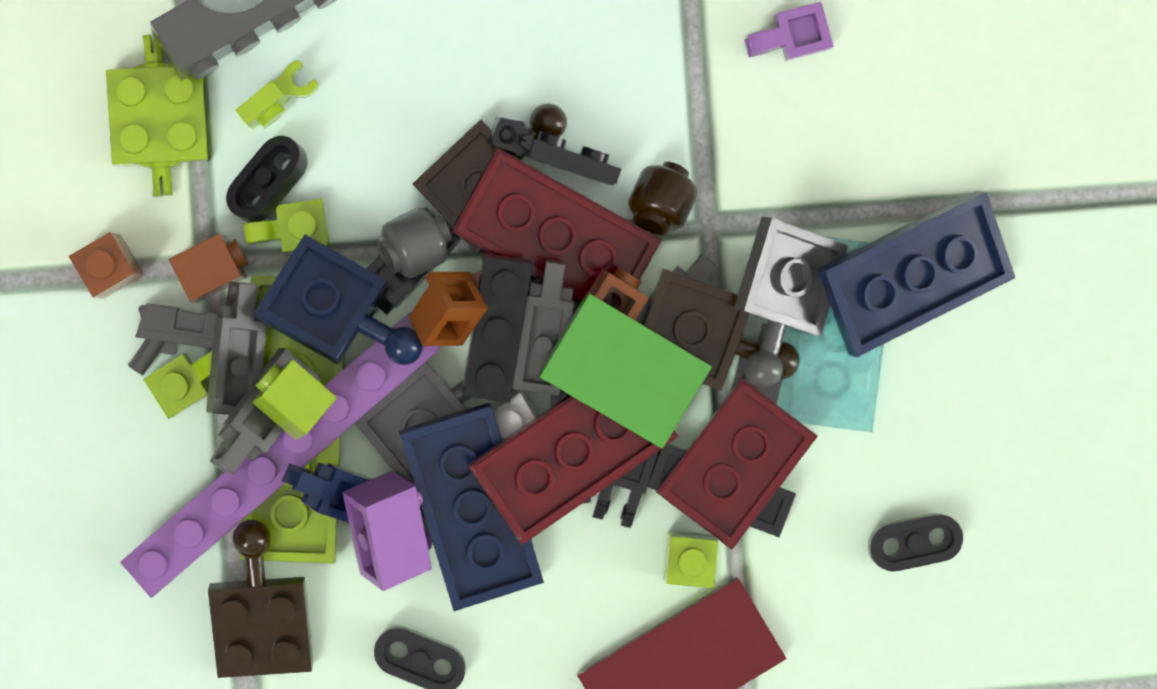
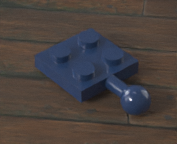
[254,234,423,365]

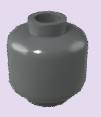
[377,207,452,278]

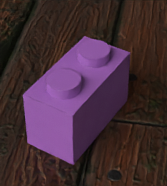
[343,471,432,591]

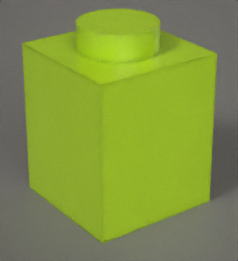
[252,359,337,440]
[663,532,718,588]

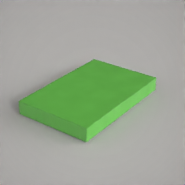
[538,292,712,449]

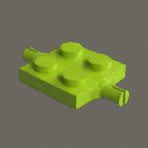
[106,35,209,197]

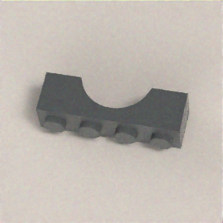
[150,0,337,81]

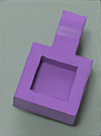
[744,2,834,62]

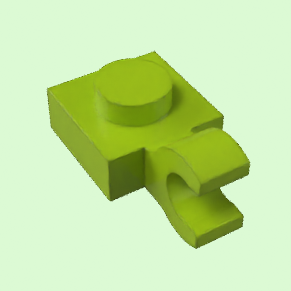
[235,60,320,129]
[243,198,330,253]
[143,351,212,419]

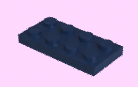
[817,191,1016,358]
[398,402,544,611]

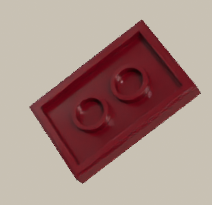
[655,378,818,550]

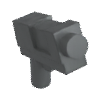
[128,303,218,375]

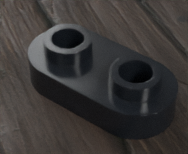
[226,136,308,223]
[868,513,963,572]
[374,626,466,689]

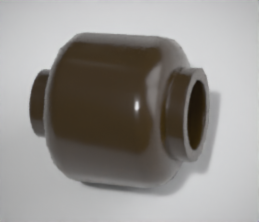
[628,161,697,235]

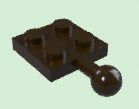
[412,103,567,254]
[642,268,800,391]
[208,520,314,678]

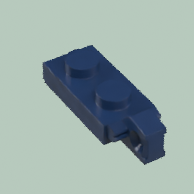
[282,462,373,523]

